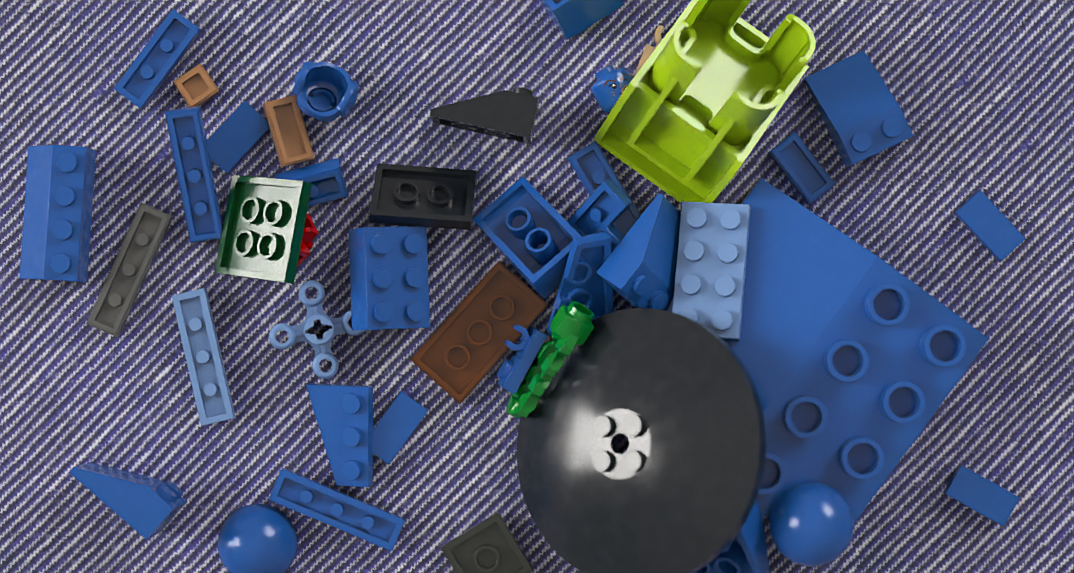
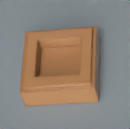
[173,63,221,107]

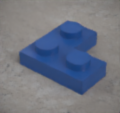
[567,178,632,253]

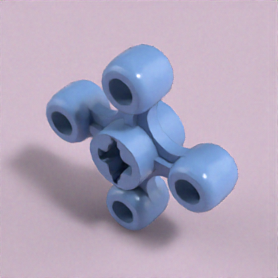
[269,280,366,379]

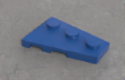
[546,232,613,337]
[306,383,373,487]

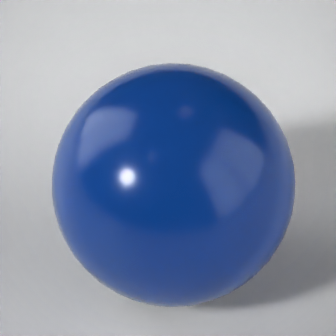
[769,482,854,567]
[218,504,298,573]

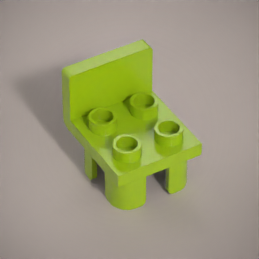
[594,0,816,204]

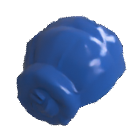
[292,61,360,122]

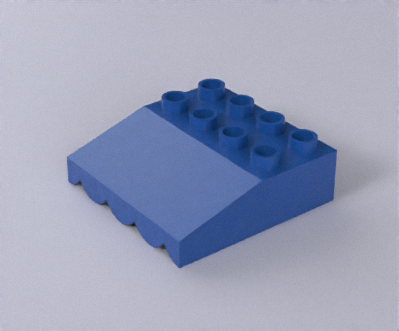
[664,178,989,523]

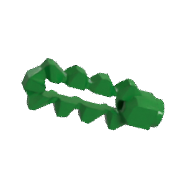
[506,301,594,418]

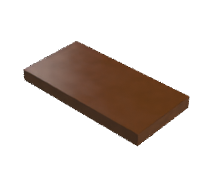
[411,261,548,404]

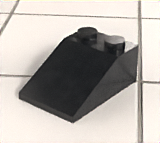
[430,87,539,144]

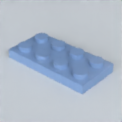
[672,202,751,341]

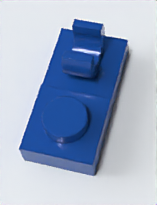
[497,324,547,394]

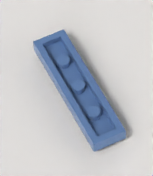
[172,288,236,426]

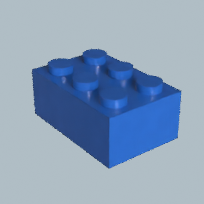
[349,227,430,331]

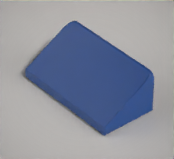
[207,101,270,174]
[275,158,348,207]

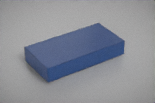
[768,131,836,205]
[954,190,1026,262]
[372,391,429,465]
[943,464,1020,527]

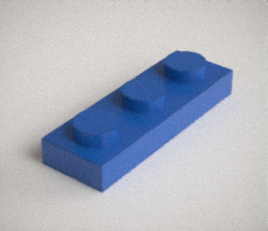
[114,9,202,110]

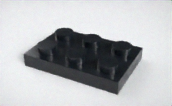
[369,163,476,230]

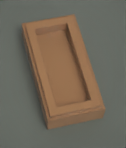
[263,95,315,168]

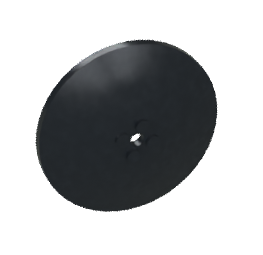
[517,308,766,573]

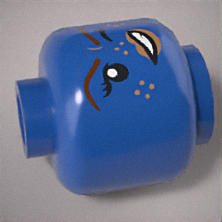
[591,65,633,114]

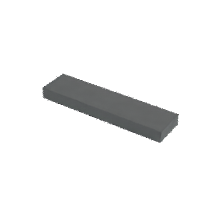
[86,202,174,337]

